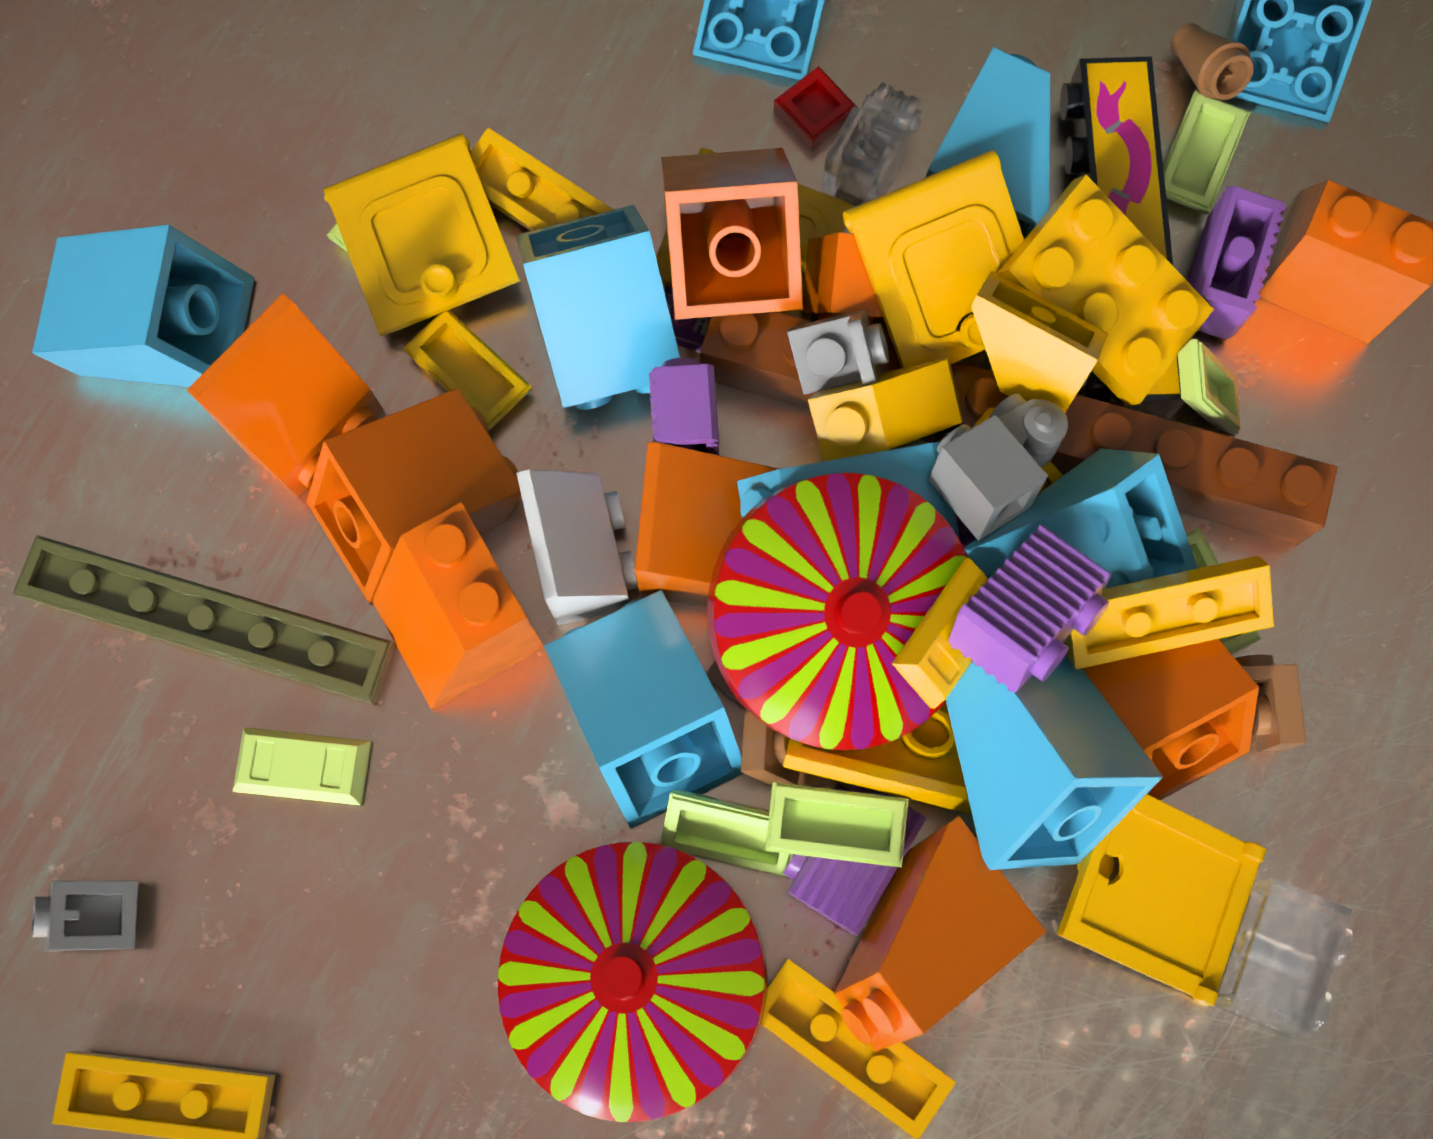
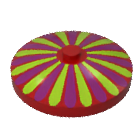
[707,473,968,750]
[498,842,768,1122]

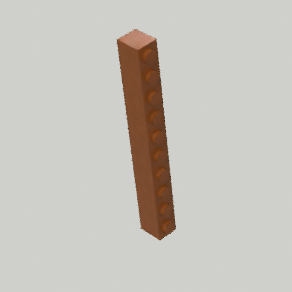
[700,312,1338,545]

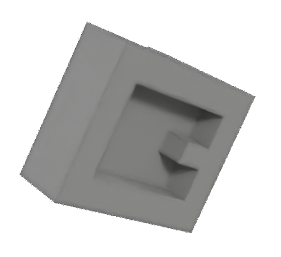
[787,308,889,395]
[31,880,139,952]

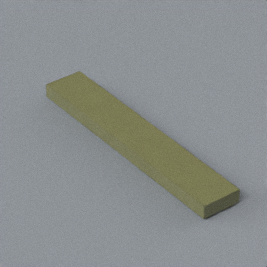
[12,535,397,705]

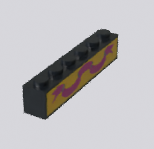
[1060,56,1185,420]

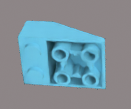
[693,0,828,81]
[1227,0,1372,123]
[964,448,1197,641]

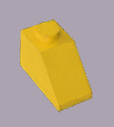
[971,271,1109,413]
[808,357,964,461]

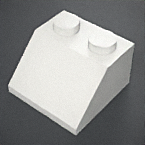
[516,469,638,626]

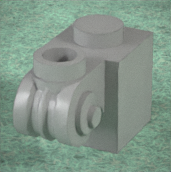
[928,393,1068,541]

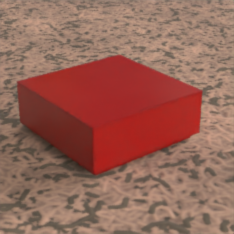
[773,66,857,151]

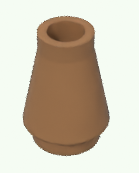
[1171,23,1254,100]

